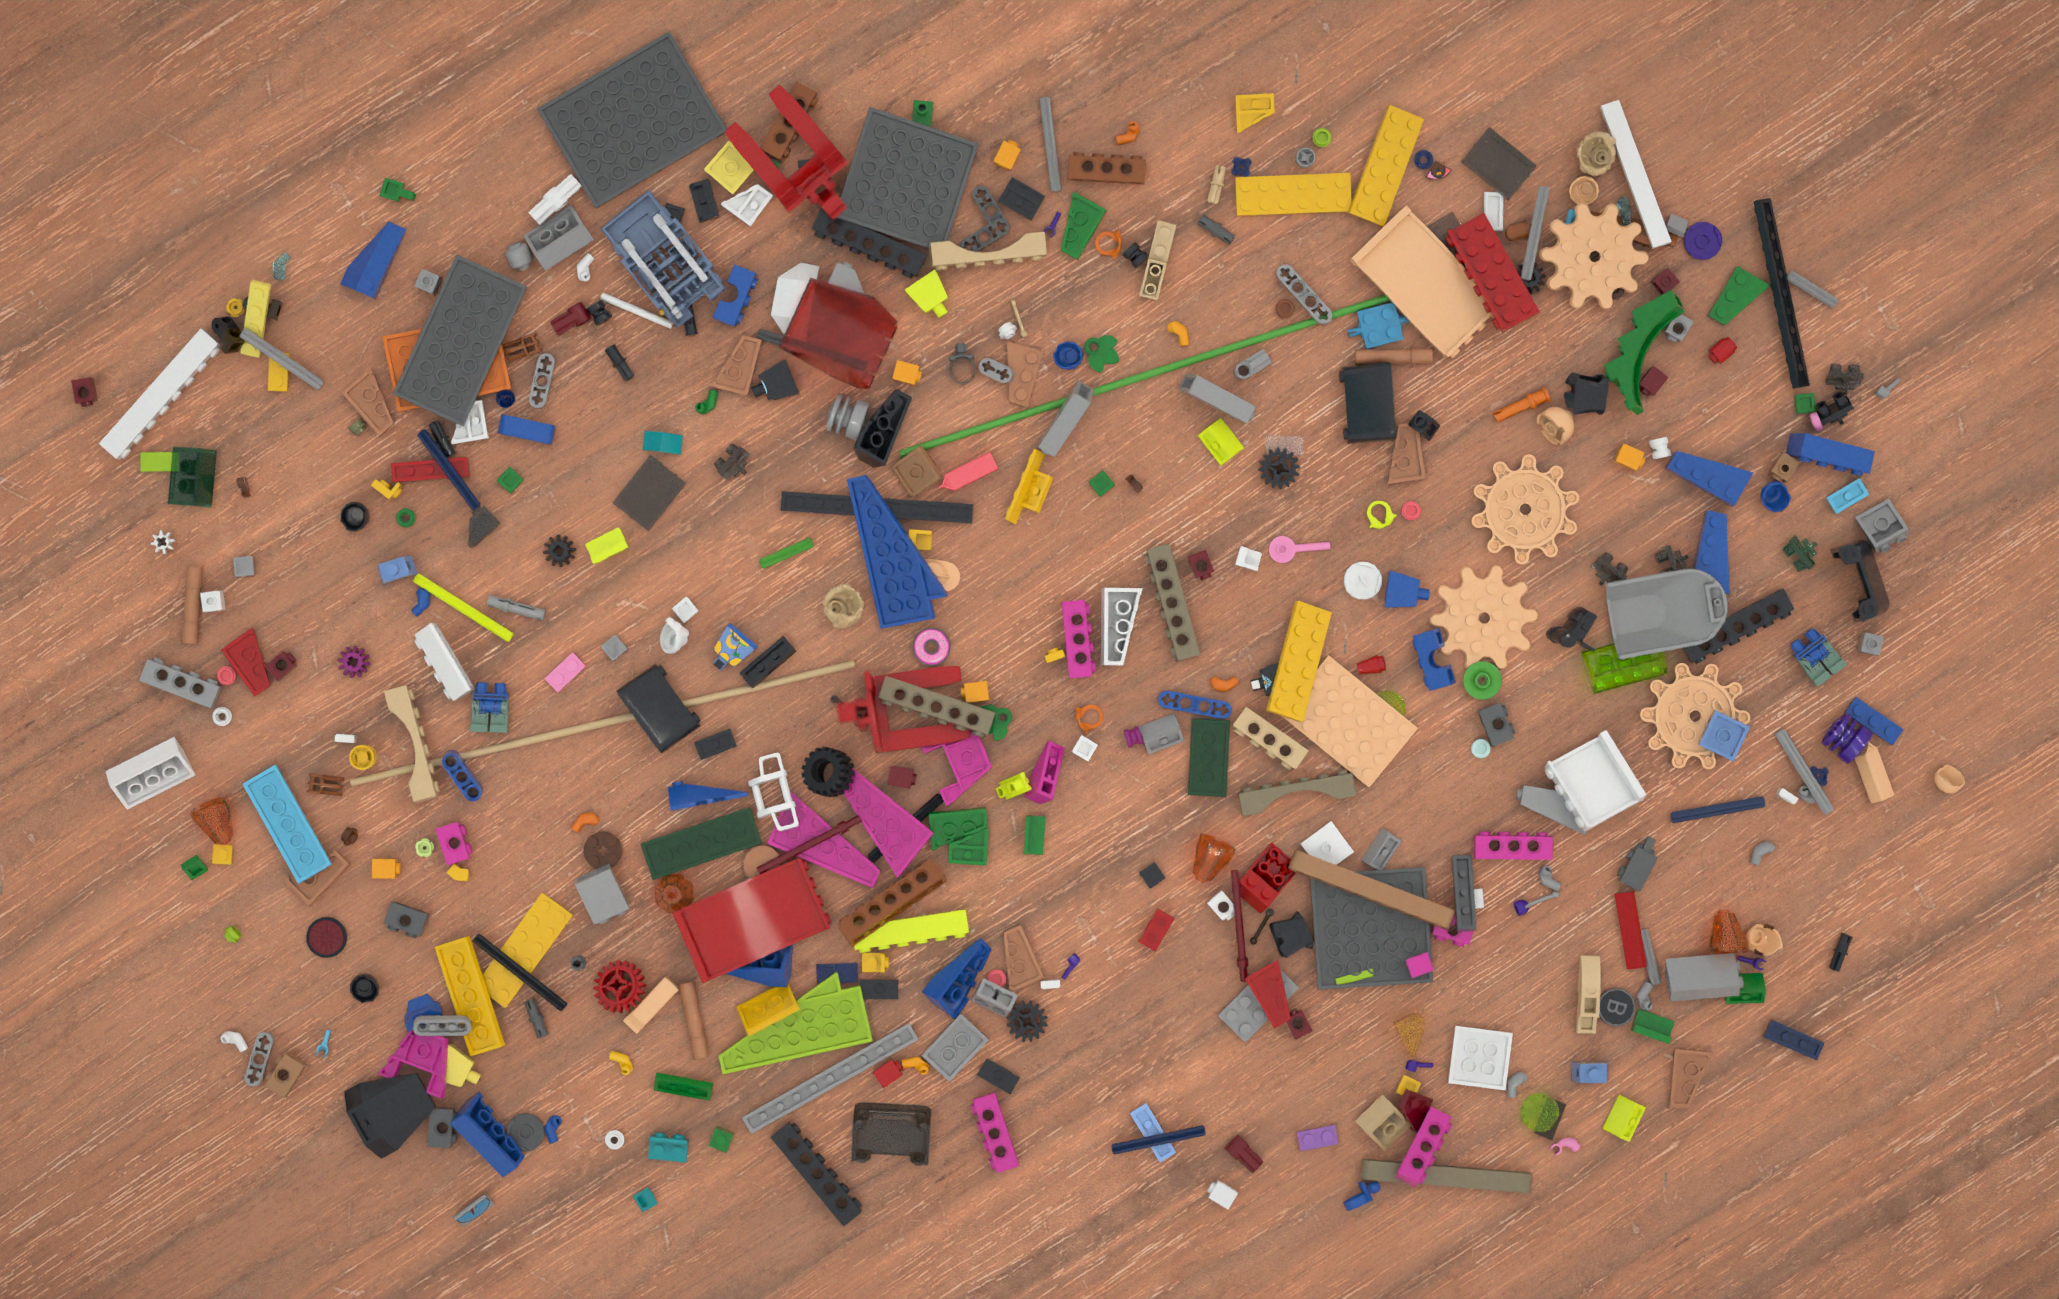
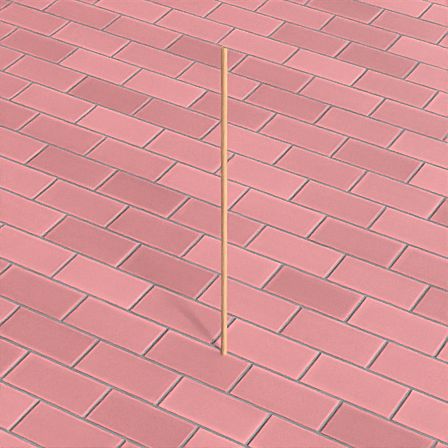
[350,660,856,786]

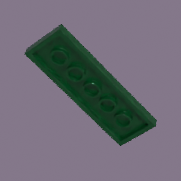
[641,807,762,880]

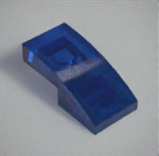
[816,962,858,983]

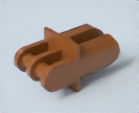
[1505,219,1542,242]
[502,333,542,362]
[307,773,345,796]

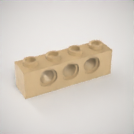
[1232,706,1309,770]

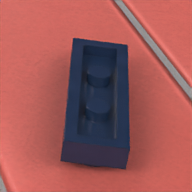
[1763,1020,1825,1060]

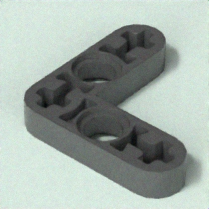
[960,186,1009,252]

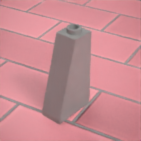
[1178,373,1256,423]
[1038,380,1094,457]
[1516,785,1586,834]

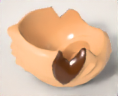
[1746,924,1783,956]

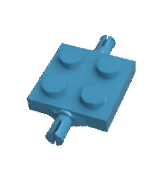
[1347,303,1409,349]

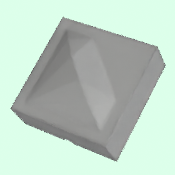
[233,556,255,577]
[601,634,628,661]

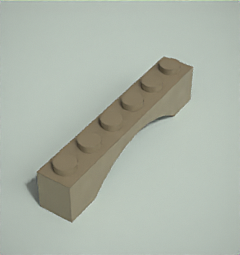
[1238,770,1356,816]

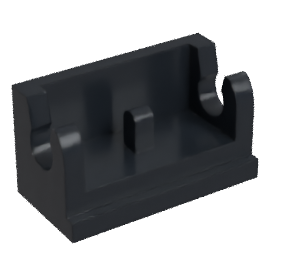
[689,179,720,223]

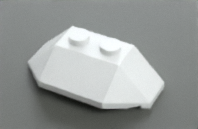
[771,263,820,342]

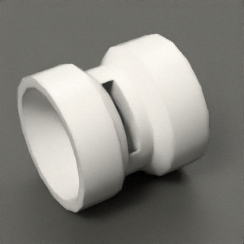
[1649,437,1671,460]

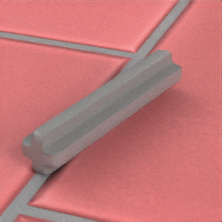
[1787,271,1839,308]
[1641,928,1661,985]

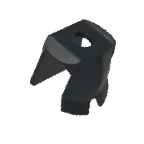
[1564,372,1609,415]
[1269,911,1313,958]

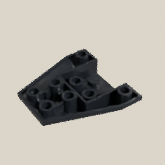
[344,1073,436,1159]

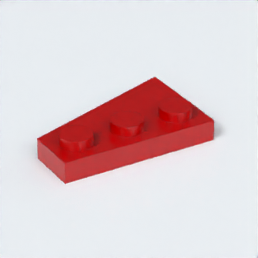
[221,627,271,697]
[1245,959,1291,1029]

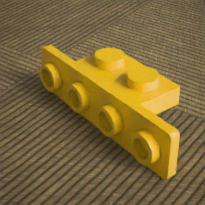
[1005,449,1053,524]

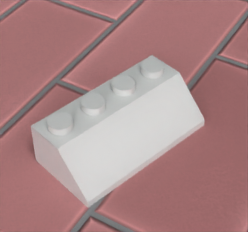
[414,623,475,701]
[106,737,195,810]

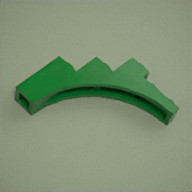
[1604,290,1685,415]

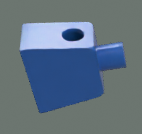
[1384,571,1430,608]

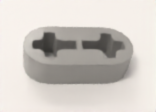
[979,358,1015,383]

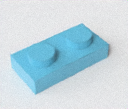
[1826,478,1869,514]

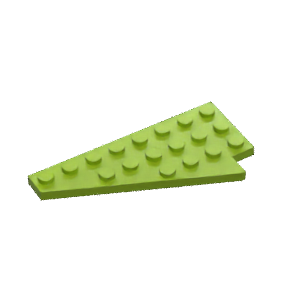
[719,972,873,1074]

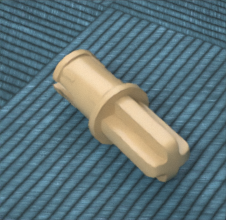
[1207,165,1227,204]

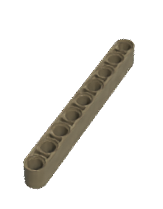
[1361,1159,1532,1193]

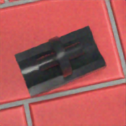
[1816,391,1854,425]

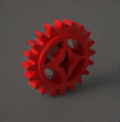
[593,960,646,1014]

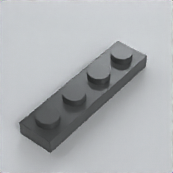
[1451,855,1477,931]

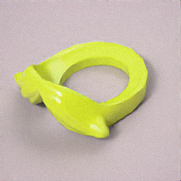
[1366,501,1397,529]

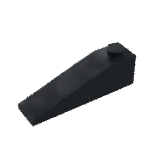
[853,389,912,468]

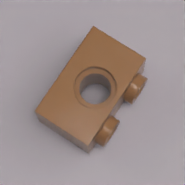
[264,1052,307,1098]

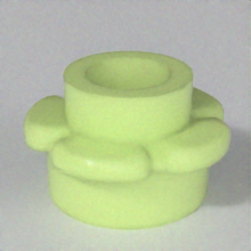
[415,838,434,857]

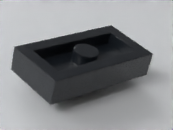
[694,728,737,760]
[860,979,898,999]
[977,1058,1020,1094]

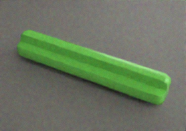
[759,538,814,568]

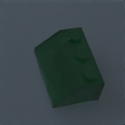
[168,447,217,508]

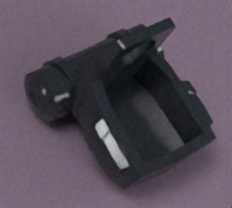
[1546,607,1597,652]

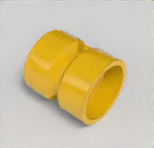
[349,745,378,770]

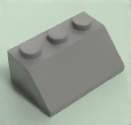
[523,205,594,271]

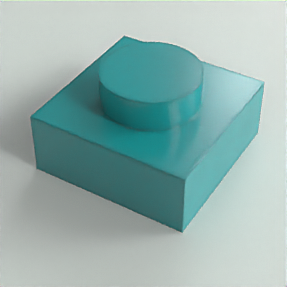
[633,1187,658,1212]

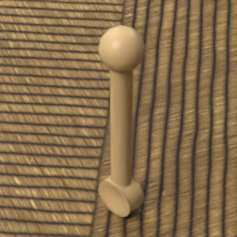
[1011,299,1028,338]

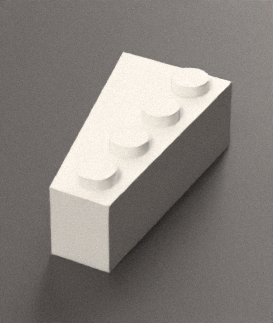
[1101,588,1143,665]

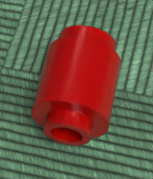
[1708,337,1737,365]

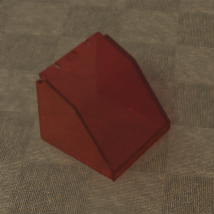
[779,278,897,390]

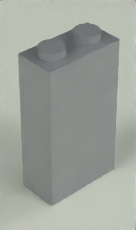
[1664,953,1743,1002]

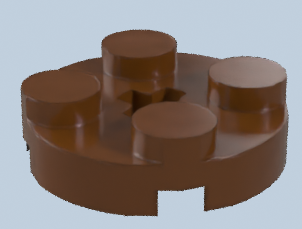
[584,831,623,869]

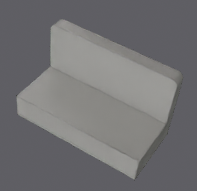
[1139,714,1184,754]

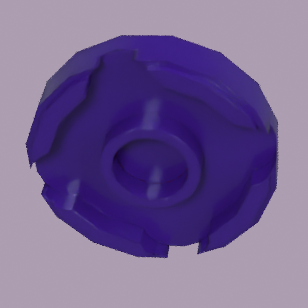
[1683,222,1722,260]

